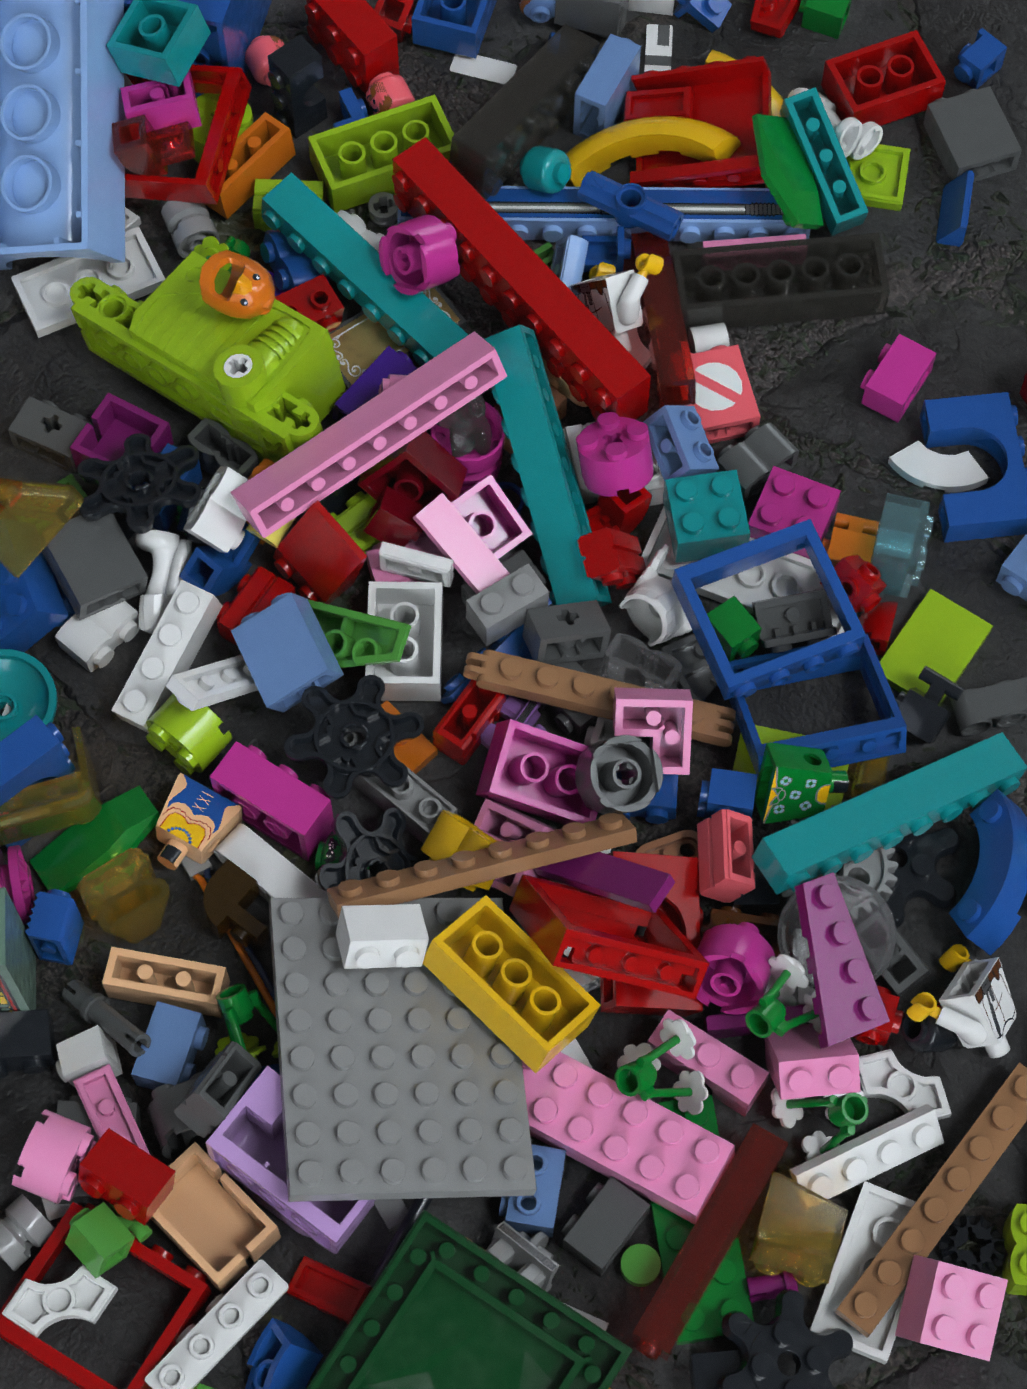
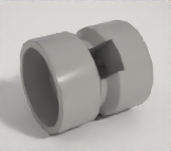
[161,201,220,258]
[0,1194,55,1272]

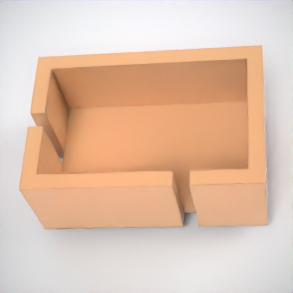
[150,1142,281,1293]

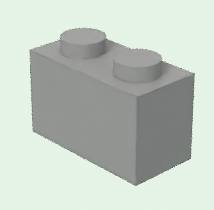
[466,563,549,647]

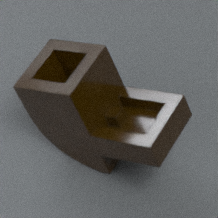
[203,859,269,951]

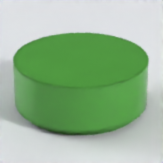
[620,1244,661,1287]

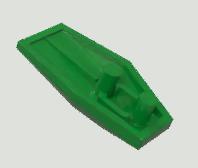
[752,114,823,230]
[30,785,160,893]

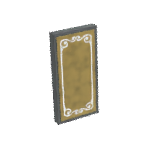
[329,286,467,390]

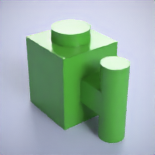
[65,1202,153,1279]

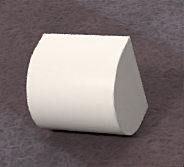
[688,322,730,354]

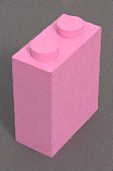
[764,1023,861,1100]

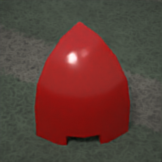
[858,601,898,656]

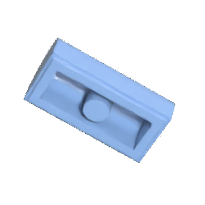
[551,235,589,290]

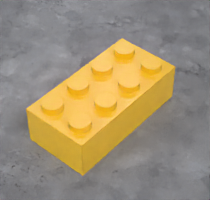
[423,895,601,1074]

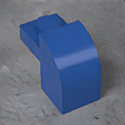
[179,522,261,596]

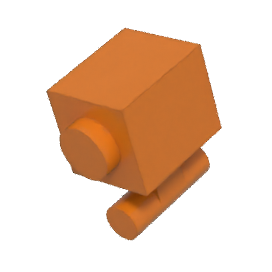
[822,512,879,567]

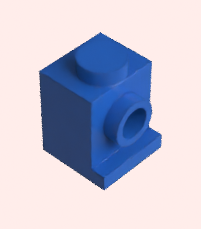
[954,28,1007,89]

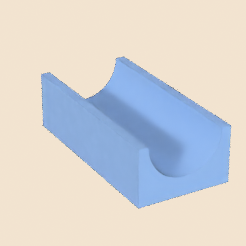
[0,0,125,270]

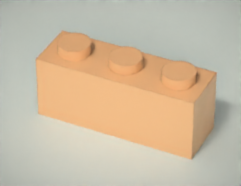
[102,946,230,1018]

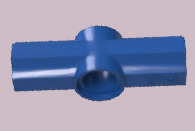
[577,171,684,241]

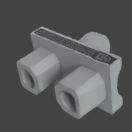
[486,1221,559,1292]

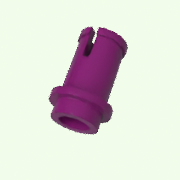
[746,1268,798,1303]

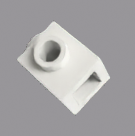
[56,1025,123,1088]

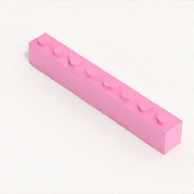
[231,331,507,539]

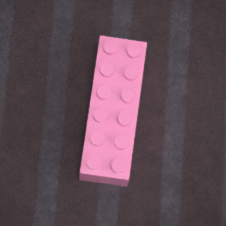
[522,1052,735,1226]

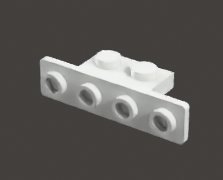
[145,1260,289,1389]

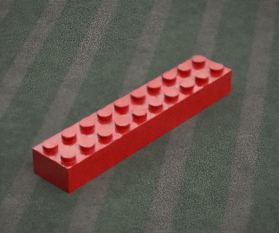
[392,137,651,421]

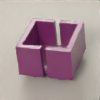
[70,392,174,487]

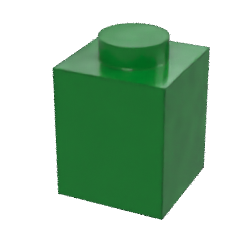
[799,0,852,39]
[707,595,762,661]

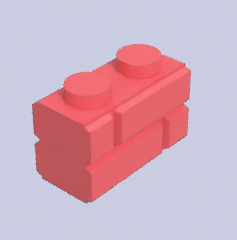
[697,809,756,903]

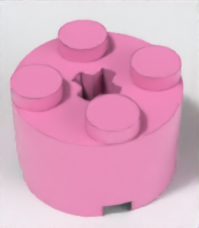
[12,1109,96,1204]

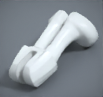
[788,88,883,160]
[135,530,193,634]

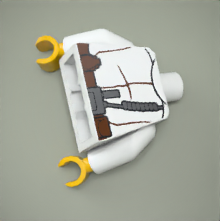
[570,253,664,351]
[906,944,1016,1058]

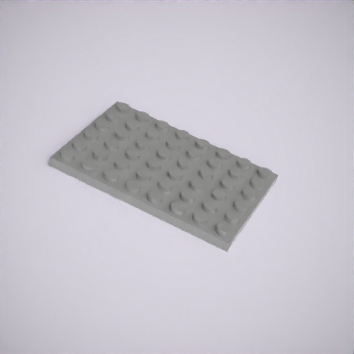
[269,898,537,1202]

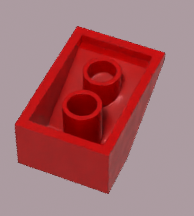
[273,500,367,604]

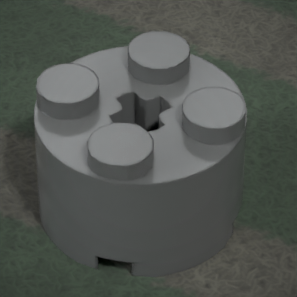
[575,735,663,814]
[148,1071,222,1159]

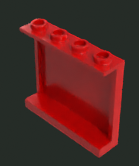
[630,56,772,188]

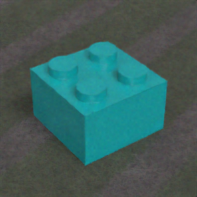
[106,0,211,87]
[663,469,750,563]

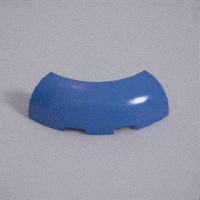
[245,1318,324,1389]

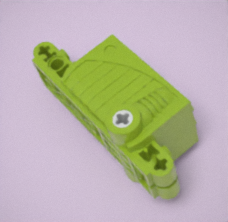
[70,251,347,464]

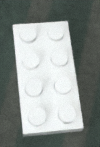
[11,226,165,338]
[810,1181,916,1365]

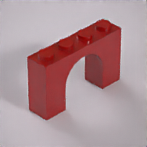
[600,851,704,1017]

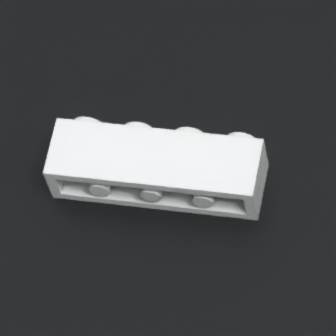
[111,579,223,733]

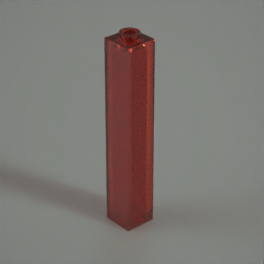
[631,232,696,408]
[632,1123,789,1361]

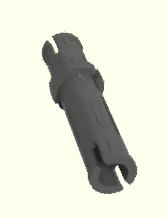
[62,979,151,1057]

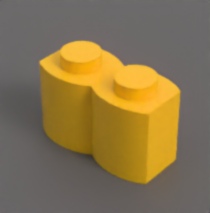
[421,810,498,892]

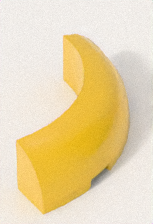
[566,116,741,187]

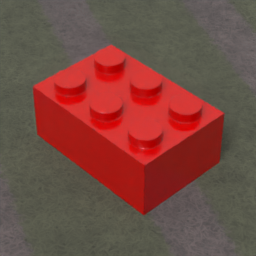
[305,0,400,94]
[821,30,946,126]

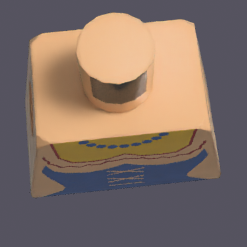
[156,773,242,870]

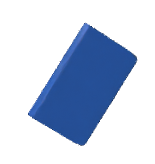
[936,170,974,247]

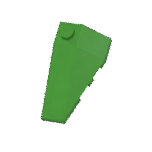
[308,599,411,668]

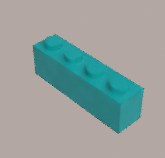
[780,87,869,236]

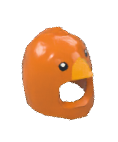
[199,250,275,319]

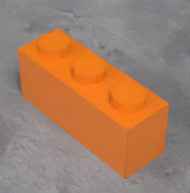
[205,112,296,219]

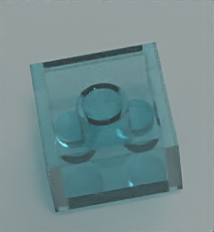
[871,493,934,598]

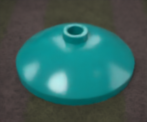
[0,649,58,741]

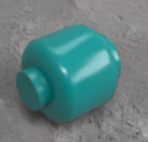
[520,146,571,194]

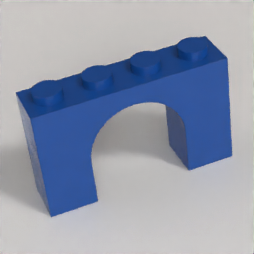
[919,392,1027,543]
[0,715,82,852]

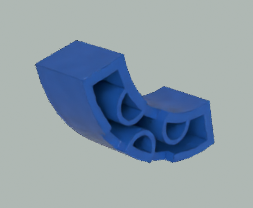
[949,789,1027,956]

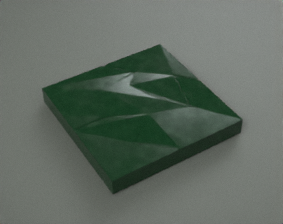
[307,1209,633,1389]

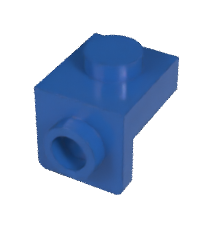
[673,0,732,33]
[332,87,368,128]
[582,226,631,273]

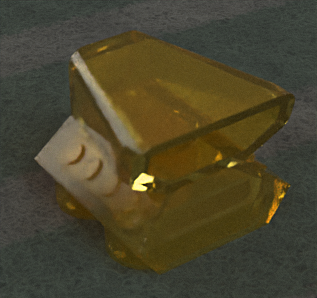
[77,848,170,944]
[749,1172,848,1287]

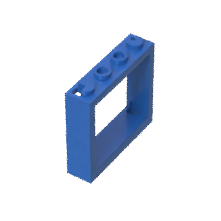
[671,519,866,700]
[729,634,907,778]

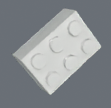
[365,581,443,701]

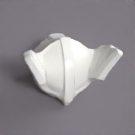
[619,543,692,647]

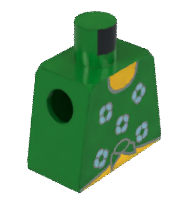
[754,743,849,824]

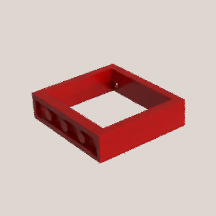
[124,65,252,204]
[509,874,710,999]
[0,1201,212,1389]

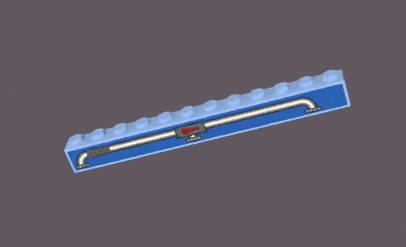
[397,186,811,243]

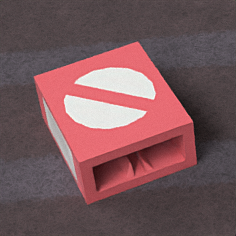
[668,345,761,444]

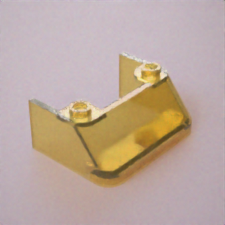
[0,475,84,578]
[0,726,102,846]

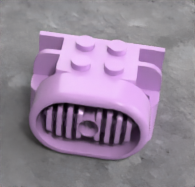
[206,1065,375,1254]

